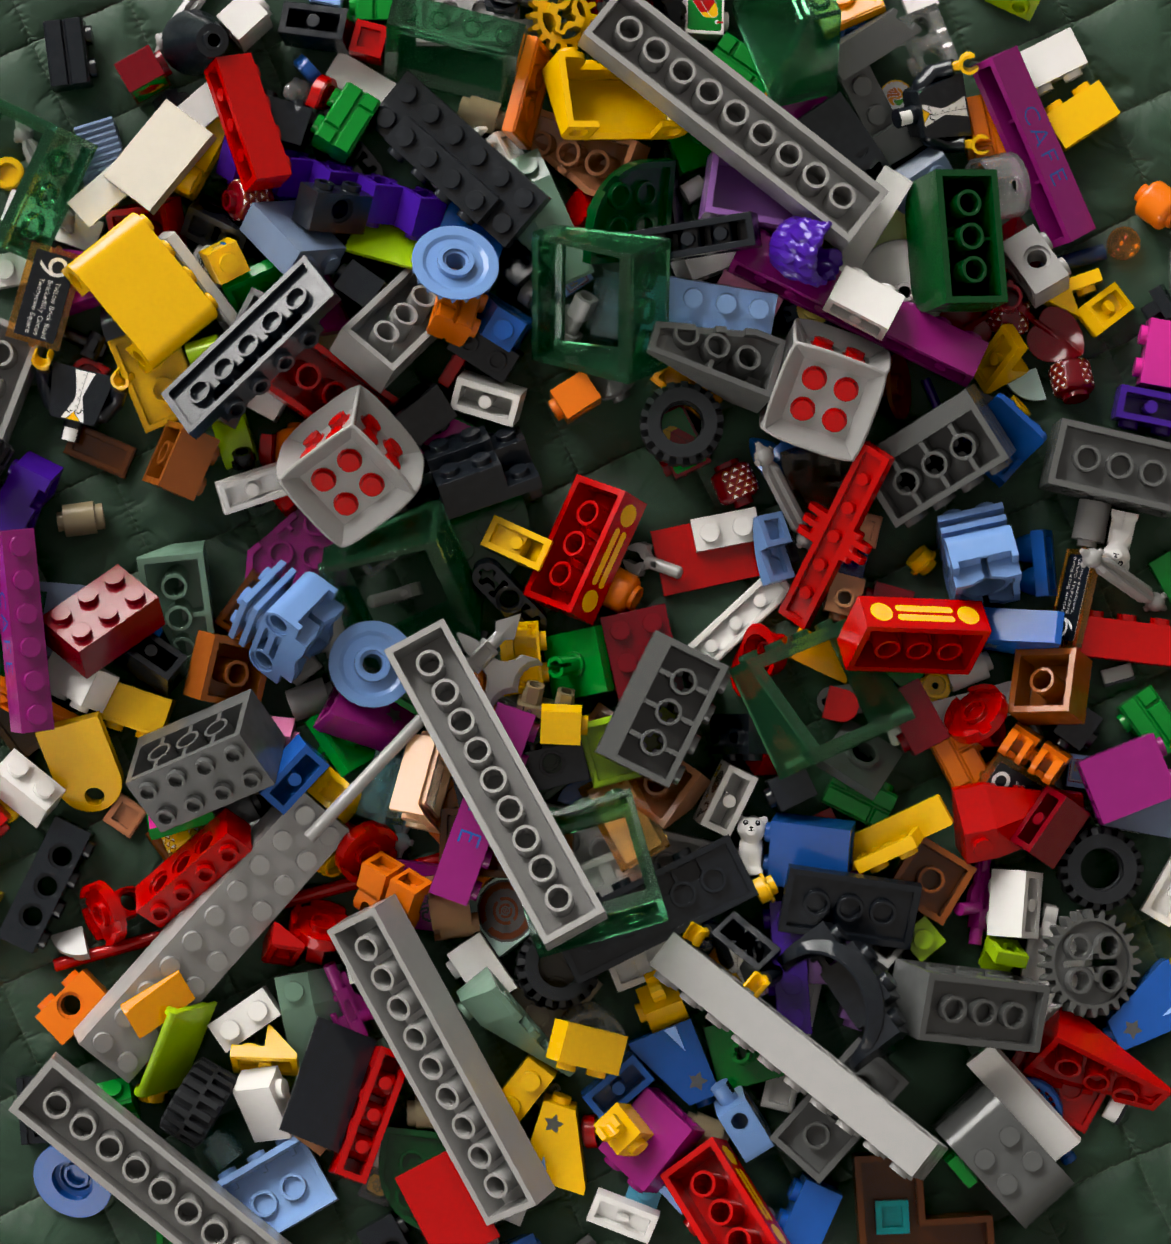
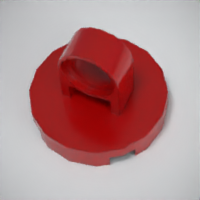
[944,683,1009,747]
[335,820,398,883]
[80,880,138,947]
[289,900,348,965]

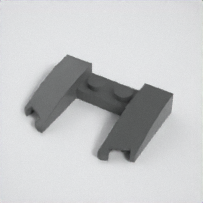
[822,8,923,165]

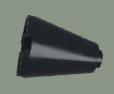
[161,9,229,76]

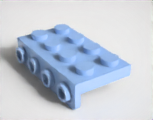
[633,272,778,354]
[217,1135,339,1234]

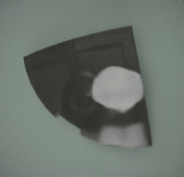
[780,447,843,510]

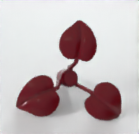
[939,216,1084,363]

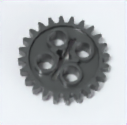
[1037,909,1141,1018]

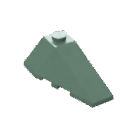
[509,148,595,286]

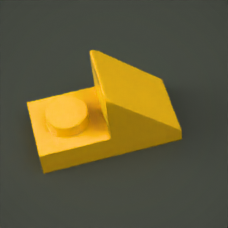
[1044,268,1103,320]
[1076,282,1135,338]
[974,324,1029,394]
[480,515,554,572]
[230,1024,300,1076]

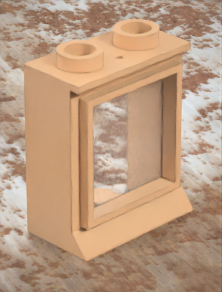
[389,731,452,834]

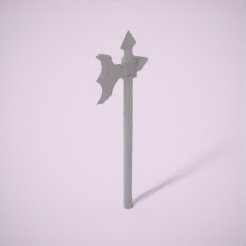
[304,613,543,843]

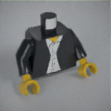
[891,52,989,155]
[31,348,135,443]
[682,911,783,998]

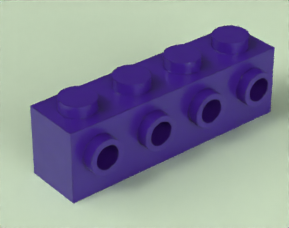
[1110,384,1171,437]
[763,901,812,1034]

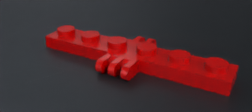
[778,441,895,630]

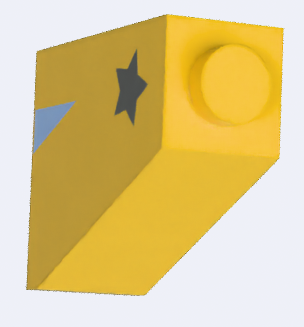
[530,1091,587,1196]

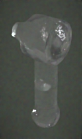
[283,77,311,102]

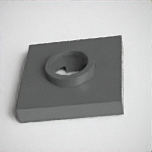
[816,720,904,801]

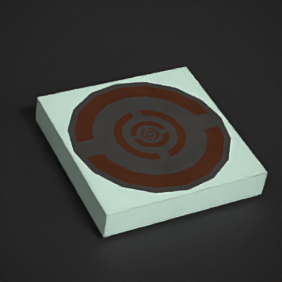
[469,878,536,957]

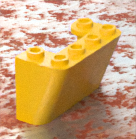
[541,47,688,140]
[61,212,219,374]

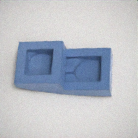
[753,511,795,587]

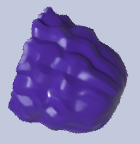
[769,215,843,288]

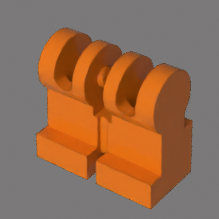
[997,721,1073,786]
[353,851,432,928]

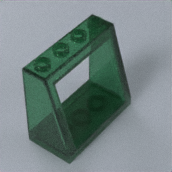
[384,0,527,110]
[732,0,841,106]
[0,98,98,262]
[531,224,671,384]
[318,499,484,667]
[729,618,916,780]
[522,788,669,958]

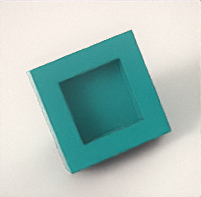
[874,1198,910,1235]

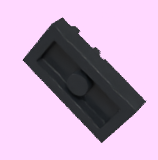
[498,240,542,290]

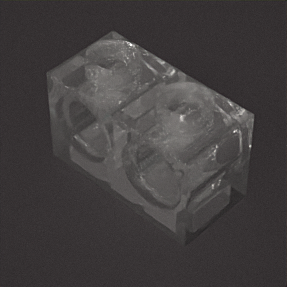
[899,3,959,78]

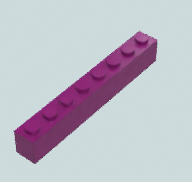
[727,229,989,388]

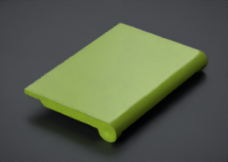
[345,224,417,270]
[133,1001,217,1098]

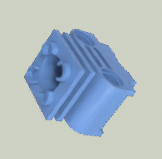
[936,502,1022,604]
[228,559,345,684]

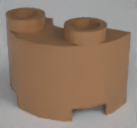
[426,875,481,941]

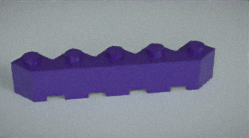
[216,134,447,241]
[0,451,64,531]

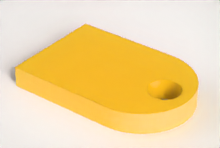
[35,711,124,812]

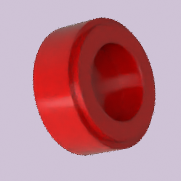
[581,1114,600,1149]

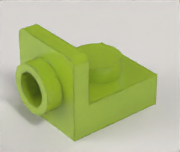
[978,935,1029,972]

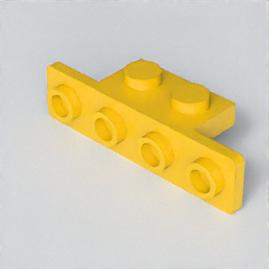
[852,794,954,874]

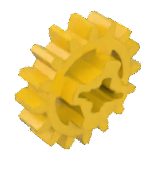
[525,0,597,51]

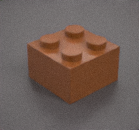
[142,420,220,501]
[183,630,267,704]
[1008,648,1093,725]
[890,837,977,926]

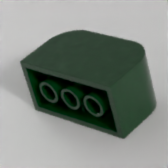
[905,169,1008,312]

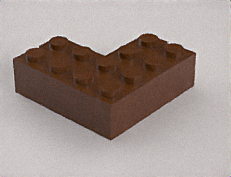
[851,1151,995,1244]

